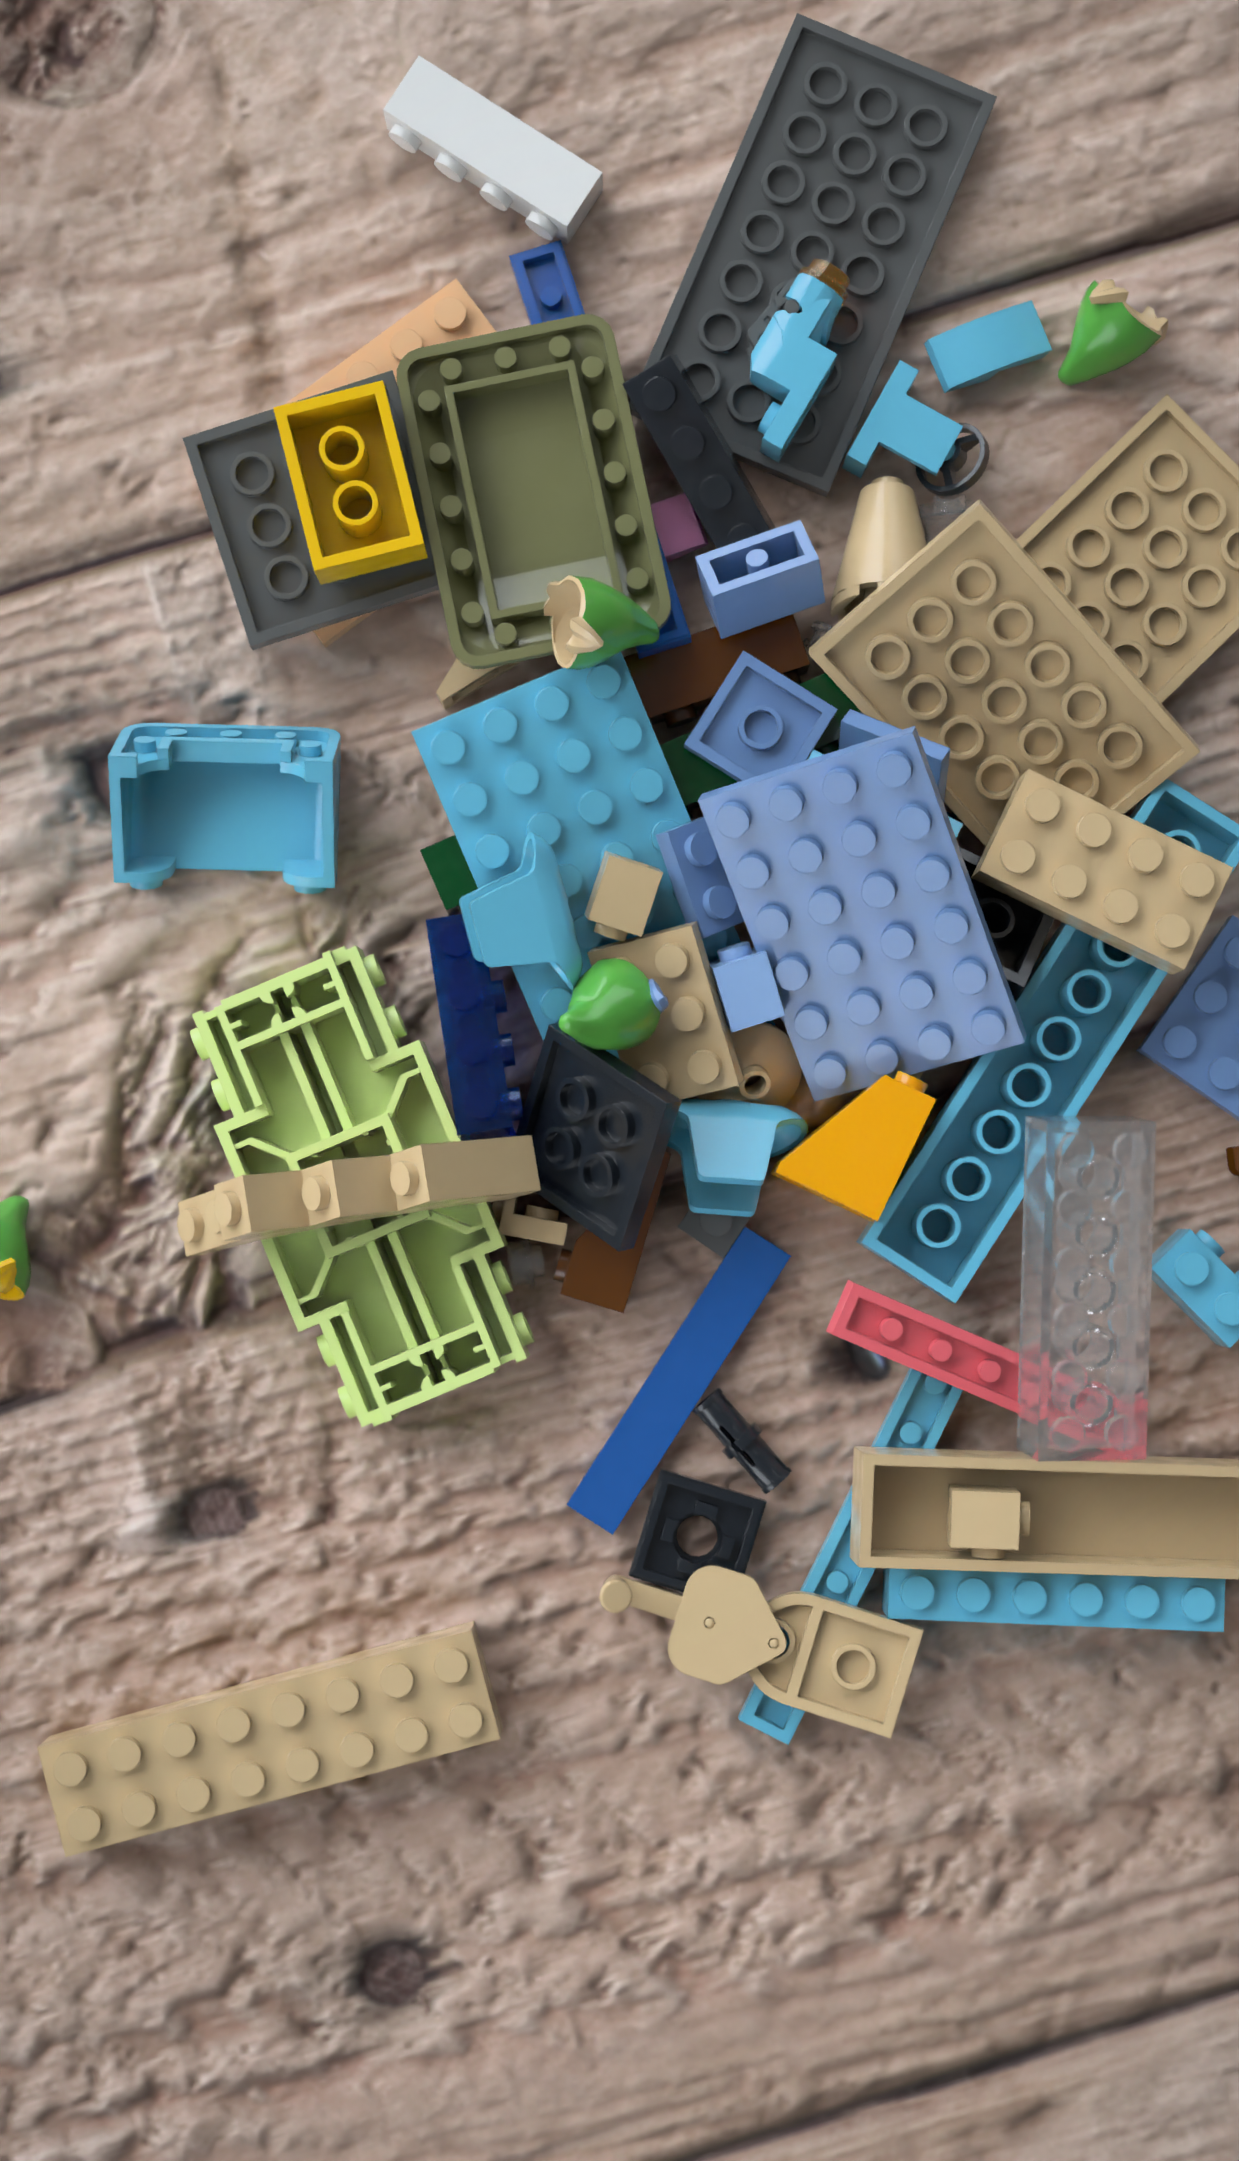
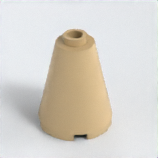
[830,476,927,622]

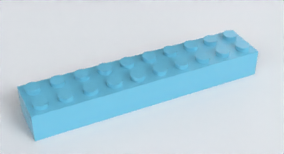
[856,779,1239,1303]

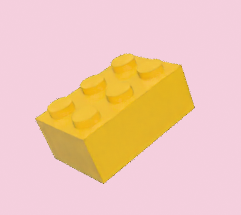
[273,380,428,585]

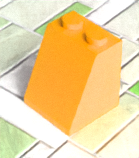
[770,1071,936,1221]

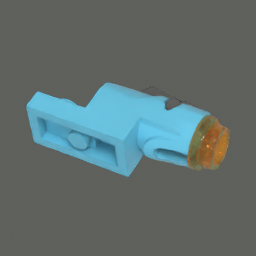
[747,259,850,463]

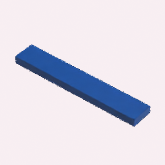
[566,1227,791,1535]

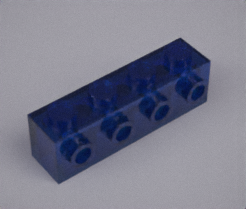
[426,914,524,1141]

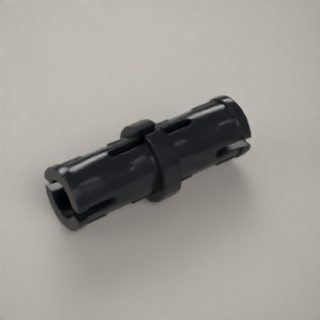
[693,1388,792,1494]

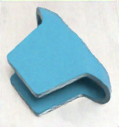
[459,831,583,990]
[667,1098,808,1217]

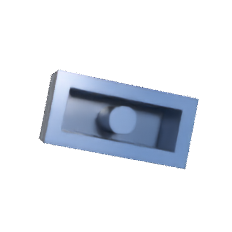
[695,520,826,639]

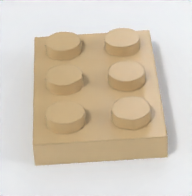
[587,921,744,1100]

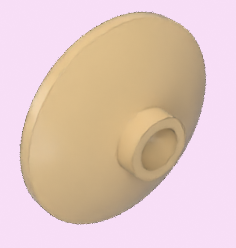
[698,1022,802,1107]

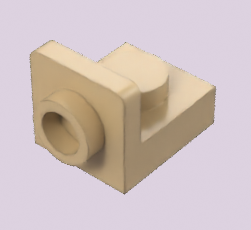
[492,1197,569,1246]

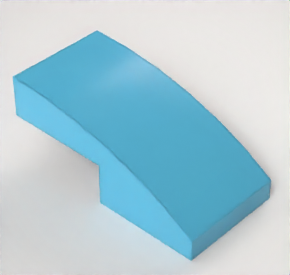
[924,300,1052,393]

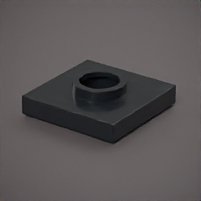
[629,1468,767,1592]

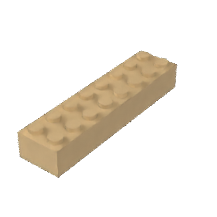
[37,1621,503,1857]

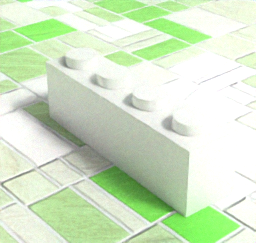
[383,56,603,244]

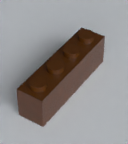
[624,614,810,728]

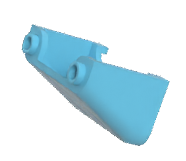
[108,723,341,894]

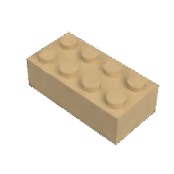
[971,768,1233,975]

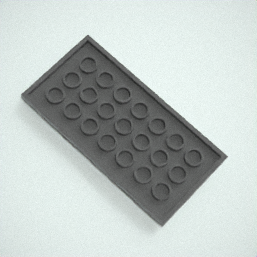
[629,13,997,498]

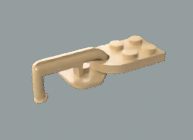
[599,1565,924,1738]

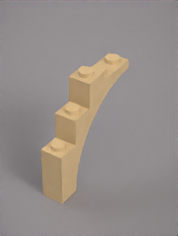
[177,1135,541,1257]

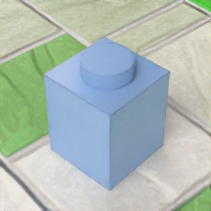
[709,941,785,1032]

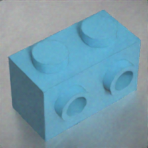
[1140,1229,1239,1348]

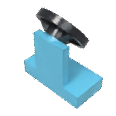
[842,360,990,496]

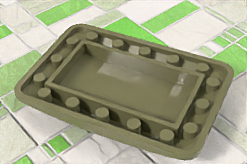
[397,314,671,669]

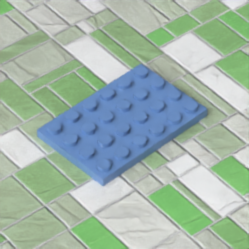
[698,726,1026,1102]

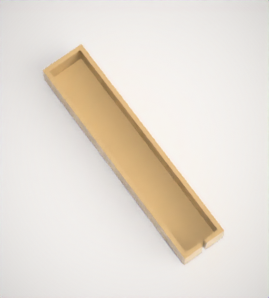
[850,1446,1239,1579]

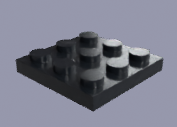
[515,1023,682,1252]

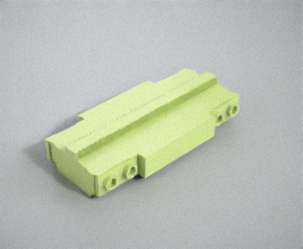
[190,946,535,1427]

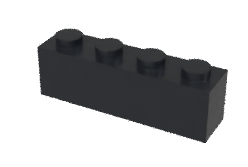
[622,354,776,549]

